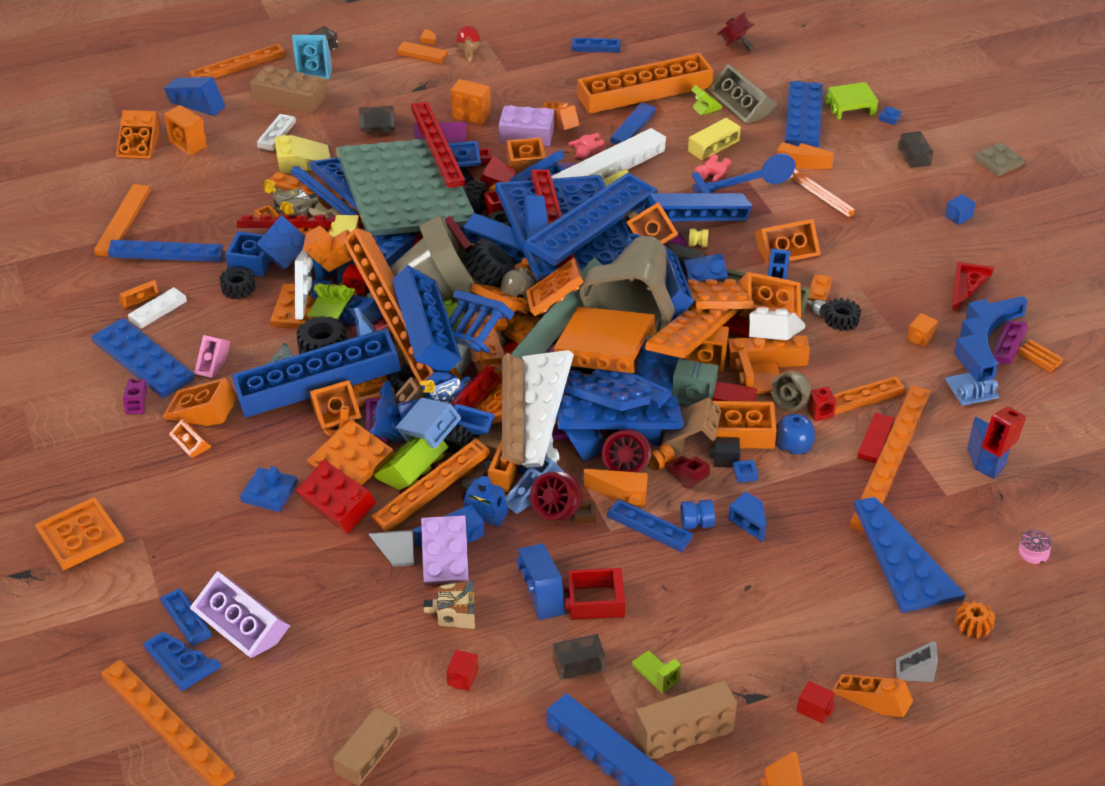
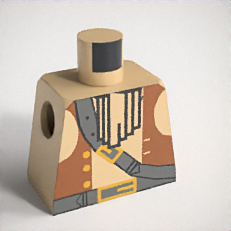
[424,581,475,629]

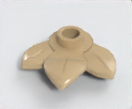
[308,202,342,217]

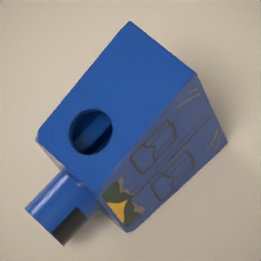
[463,476,508,527]

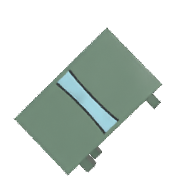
[672,359,718,407]

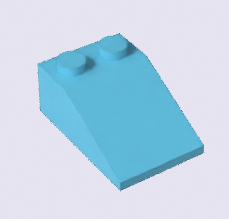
[292,35,332,79]

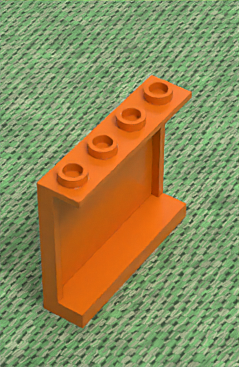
[554,306,656,373]

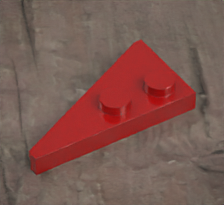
[952,262,994,310]

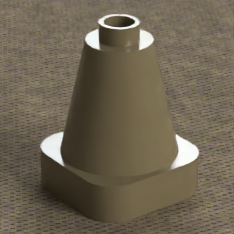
[367,214,480,300]
[580,236,675,340]

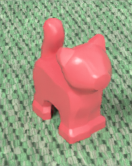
[568,133,605,160]
[695,154,731,183]

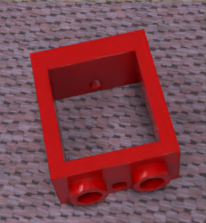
[563,568,626,620]

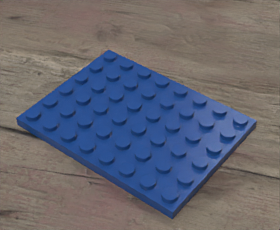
[495,175,631,281]

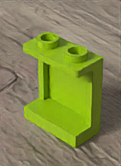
[825,82,878,119]

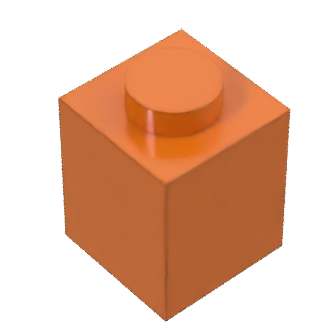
[907,313,938,347]

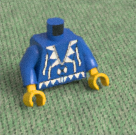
[420,372,472,403]

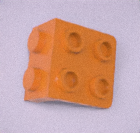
[734,350,780,394]

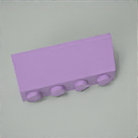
[190,571,290,658]

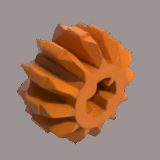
[955,599,995,639]

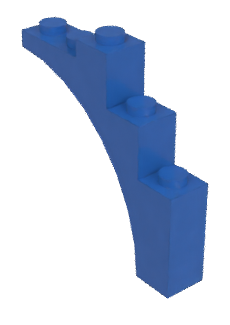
[954,296,1028,382]

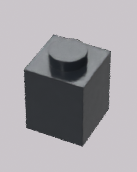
[709,438,740,468]

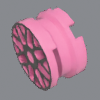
[1018,530,1052,564]

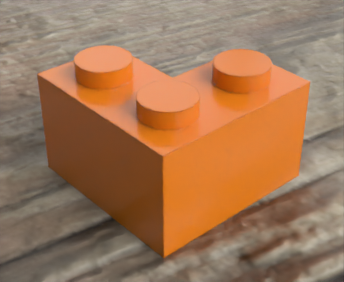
[303,226,353,272]

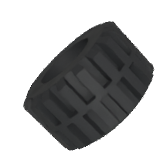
[464,239,515,287]
[296,316,347,354]

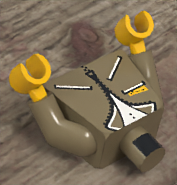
[263,179,319,217]

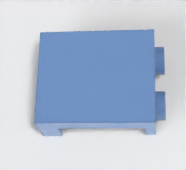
[395,397,461,449]

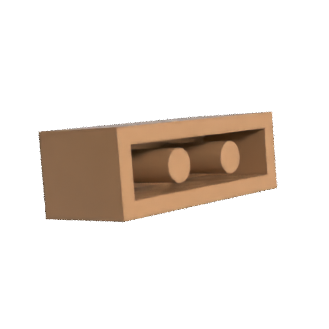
[333,708,401,786]

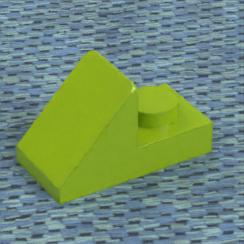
[692,85,723,115]

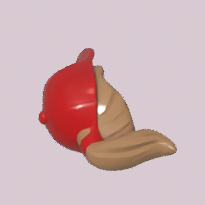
[456,26,481,62]

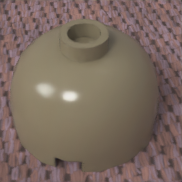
[499,267,538,300]
[771,370,812,412]

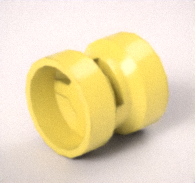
[689,228,708,248]

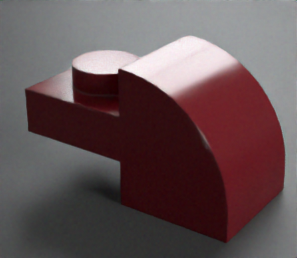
[667,455,710,488]

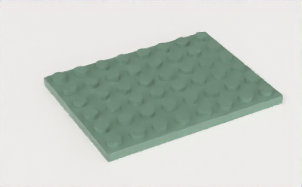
[336,139,474,236]

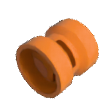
[648,443,676,471]

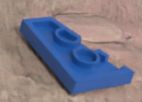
[143,632,221,692]

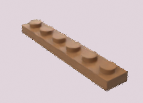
[502,353,525,465]

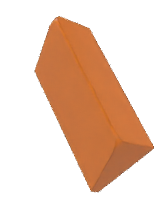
[118,280,159,309]
[169,419,212,458]

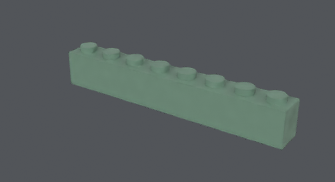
[498,257,602,372]

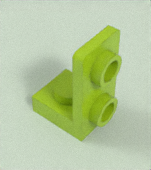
[632,651,681,694]

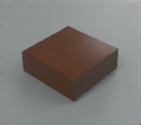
[574,502,596,523]

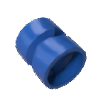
[680,499,715,530]

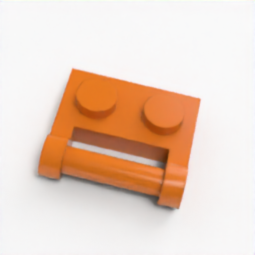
[352,375,395,408]

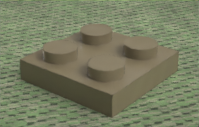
[974,142,1025,177]

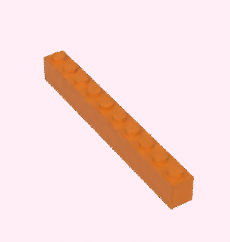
[343,227,439,386]

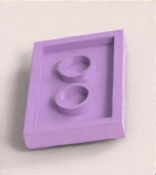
[421,516,469,584]

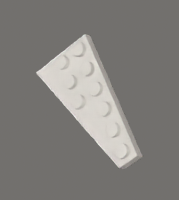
[295,250,314,319]
[522,350,574,468]

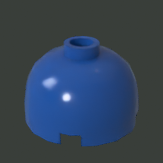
[775,414,816,454]

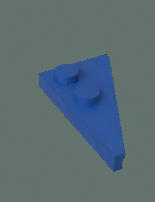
[370,381,405,443]

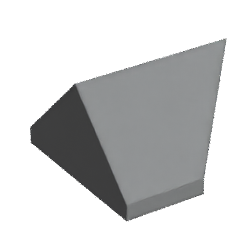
[368,530,414,567]
[896,641,938,682]

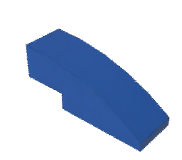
[524,195,548,239]
[453,404,495,435]

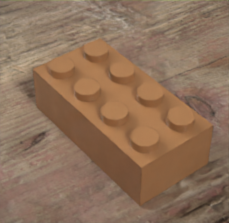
[251,66,327,113]
[634,680,737,759]

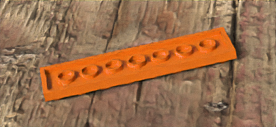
[645,305,740,358]

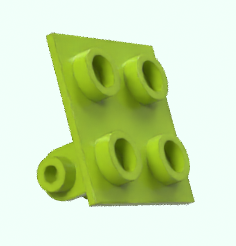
[307,283,355,319]

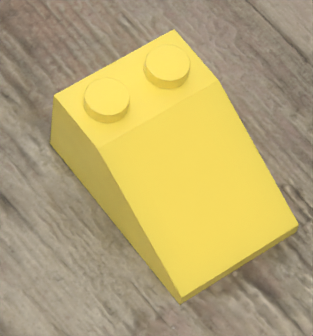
[274,135,330,174]

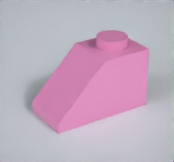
[194,335,231,378]

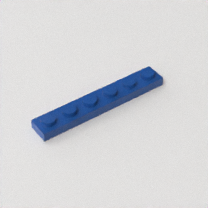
[108,240,223,262]

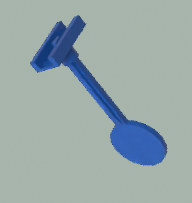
[692,153,796,193]

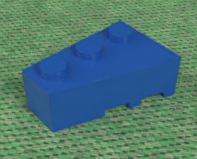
[164,77,226,116]
[516,543,565,620]

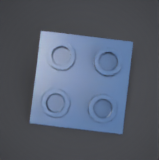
[945,373,999,406]

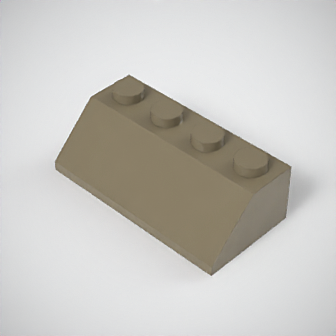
[708,63,778,124]

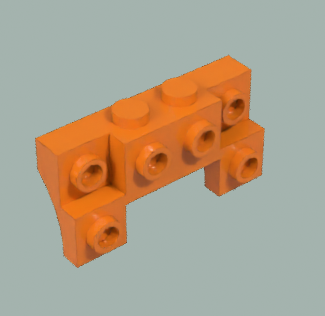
[463,315,508,383]

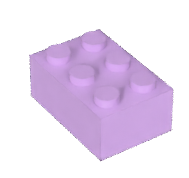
[499,105,554,146]

